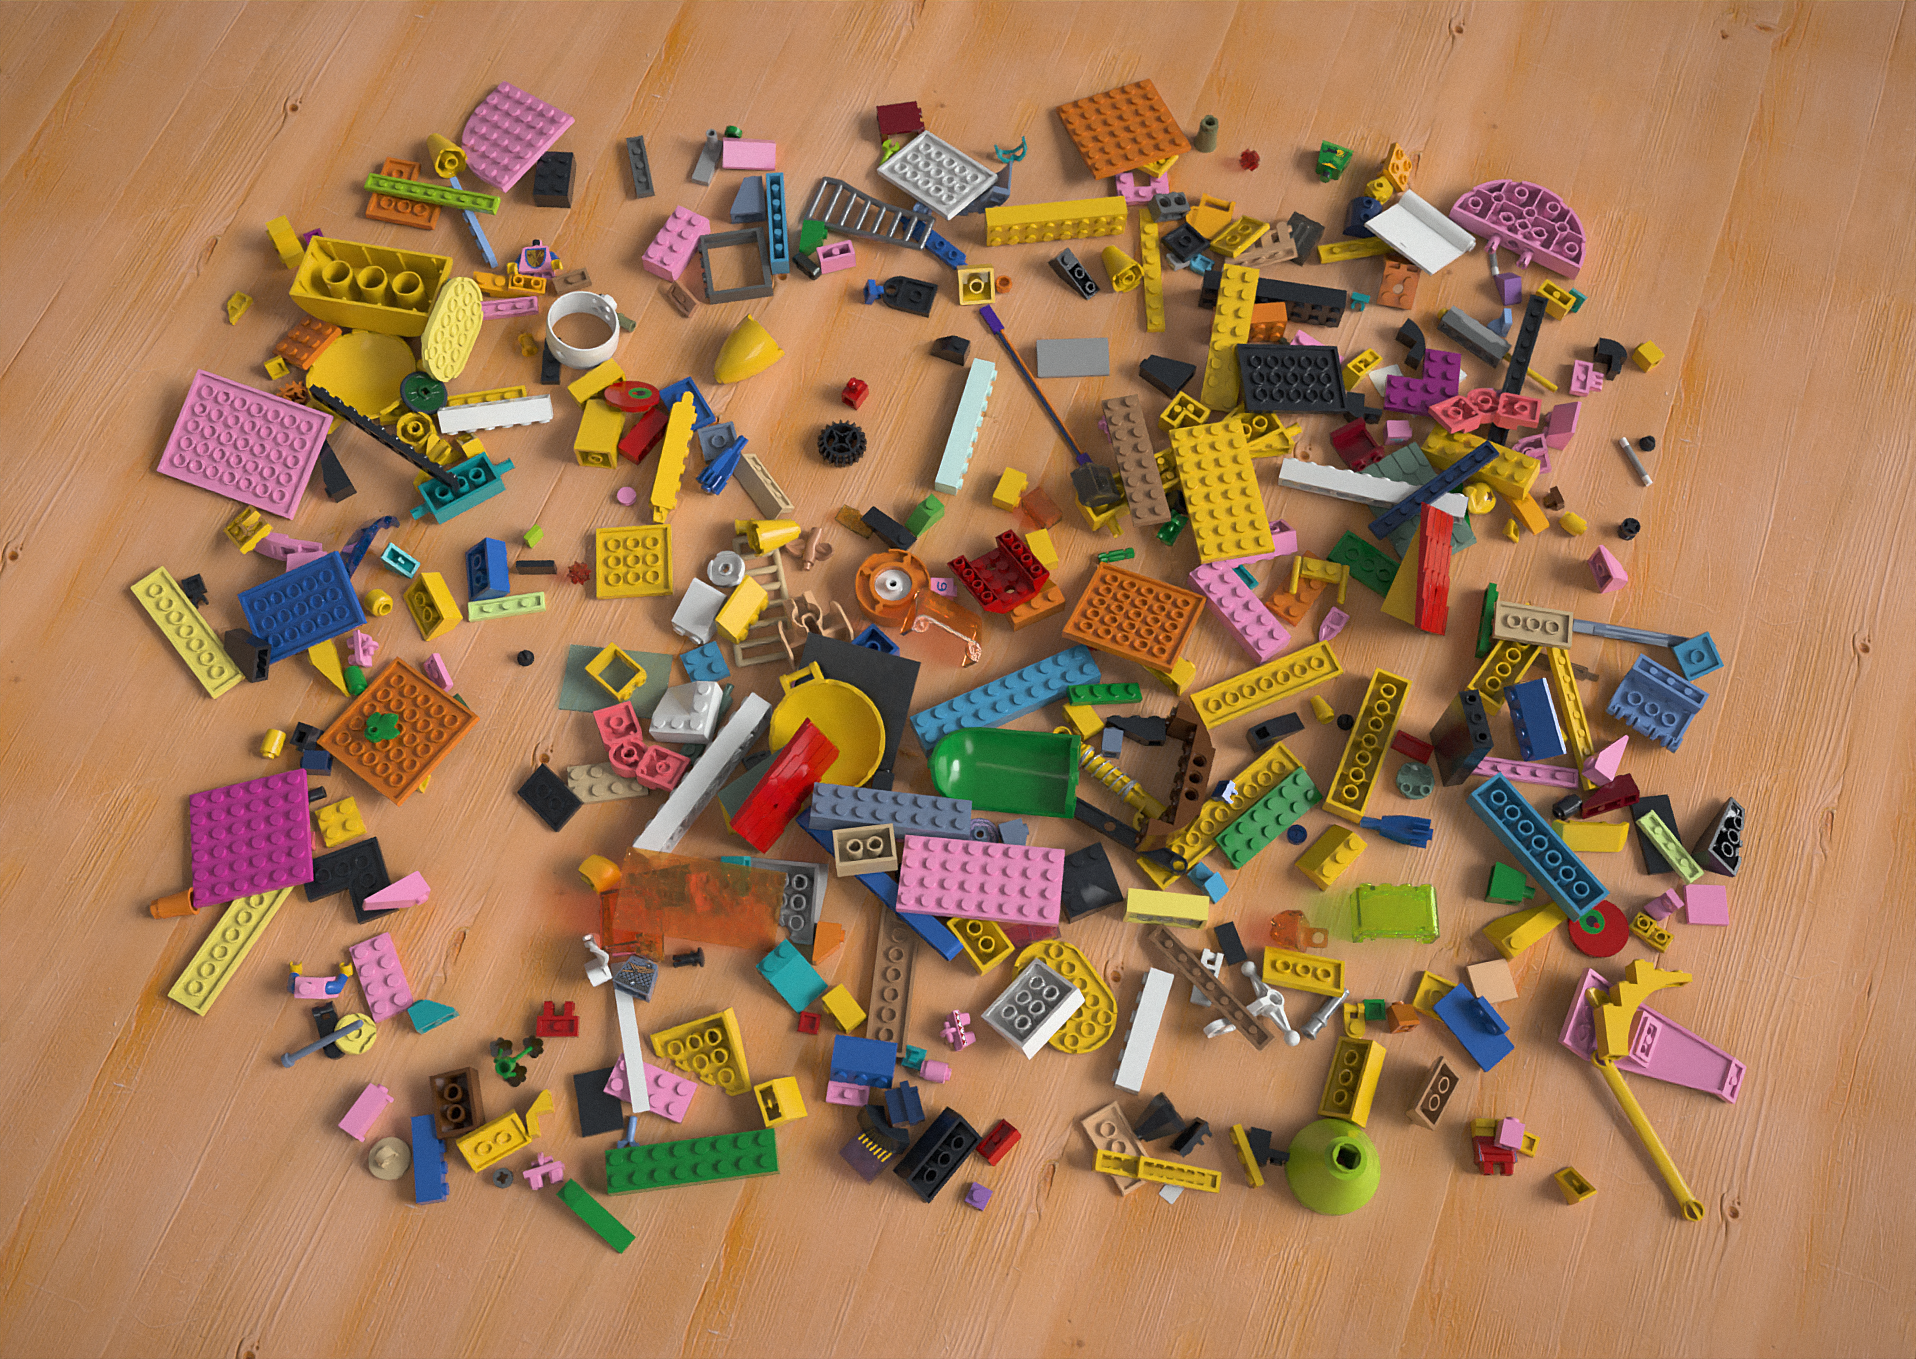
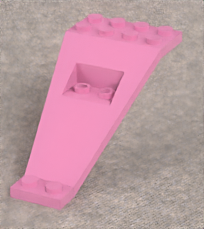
[1558,968,1747,1104]

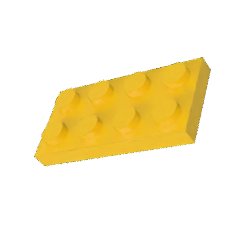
[1261,946,1345,998]

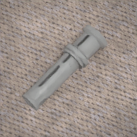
[1300,987,1350,1040]

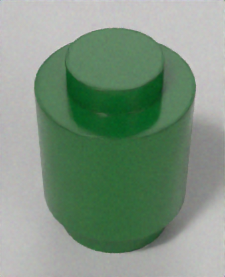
[343,666,368,696]

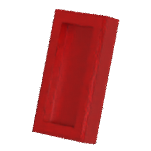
[1390,730,1435,765]

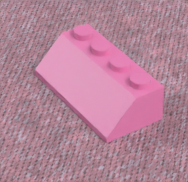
[1225,519,1298,568]

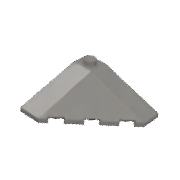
[751,857,829,945]

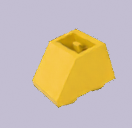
[754,1076,808,1129]

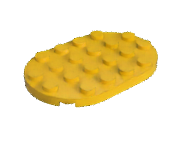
[1012,939,1118,1055]

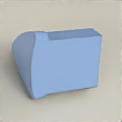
[1486,308,1512,337]

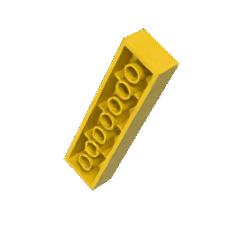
[984,196,1128,247]
[1321,667,1413,823]

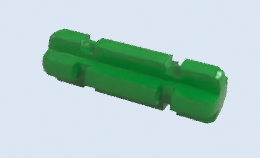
[1098,547,1135,563]

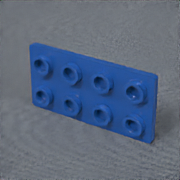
[1432,983,1515,1072]

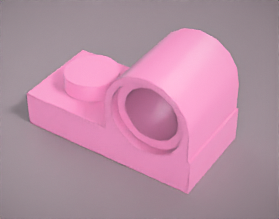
[1644,888,1685,923]

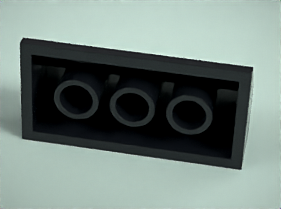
[893,1106,983,1204]

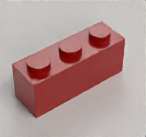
[618,407,669,466]

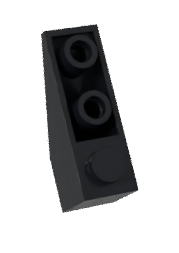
[1048,248,1100,301]
[1245,712,1305,753]
[1105,715,1166,746]

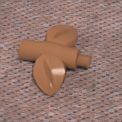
[784,527,835,572]

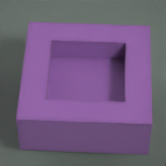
[964,1182,993,1211]

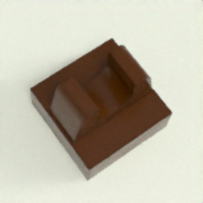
[1543,486,1564,511]

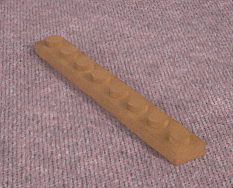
[1148,923,1276,1053]

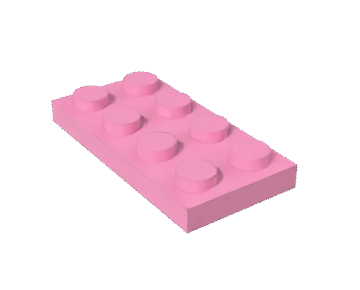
[349,932,414,1023]
[603,1053,698,1124]

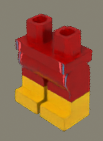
[1470,1118,1518,1176]

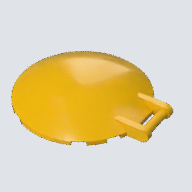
[305,329,417,434]
[768,661,885,794]

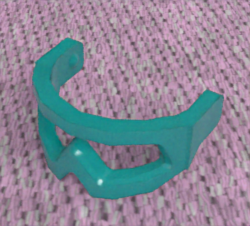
[994,136,1027,164]

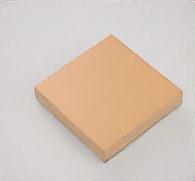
[1465,958,1518,1004]

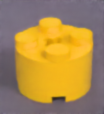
[397,412,439,454]

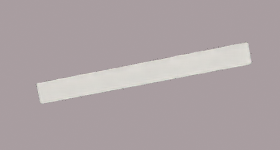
[611,961,650,1113]

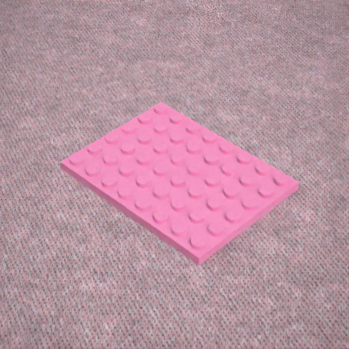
[157,369,334,520]

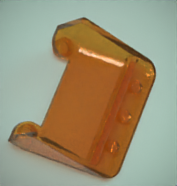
[900,587,983,668]

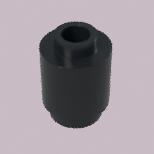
[1552,794,1583,821]

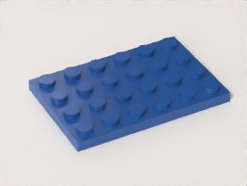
[237,551,367,666]

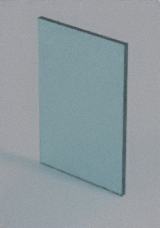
[559,644,673,719]

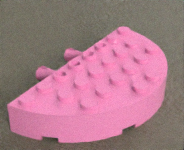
[1448,179,1586,280]

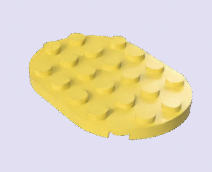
[421,277,483,382]

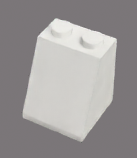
[671,578,728,646]

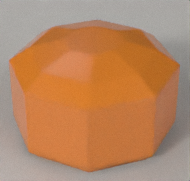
[995,275,1012,294]

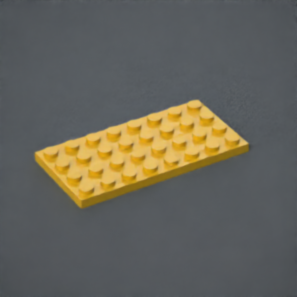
[1168,419,1275,564]

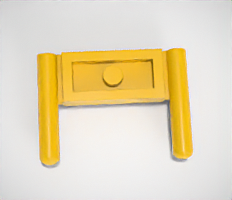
[1289,556,1350,604]

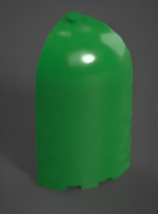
[927,727,1081,819]

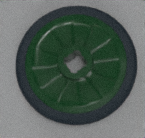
[400,371,448,415]

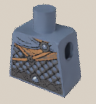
[613,950,659,1003]

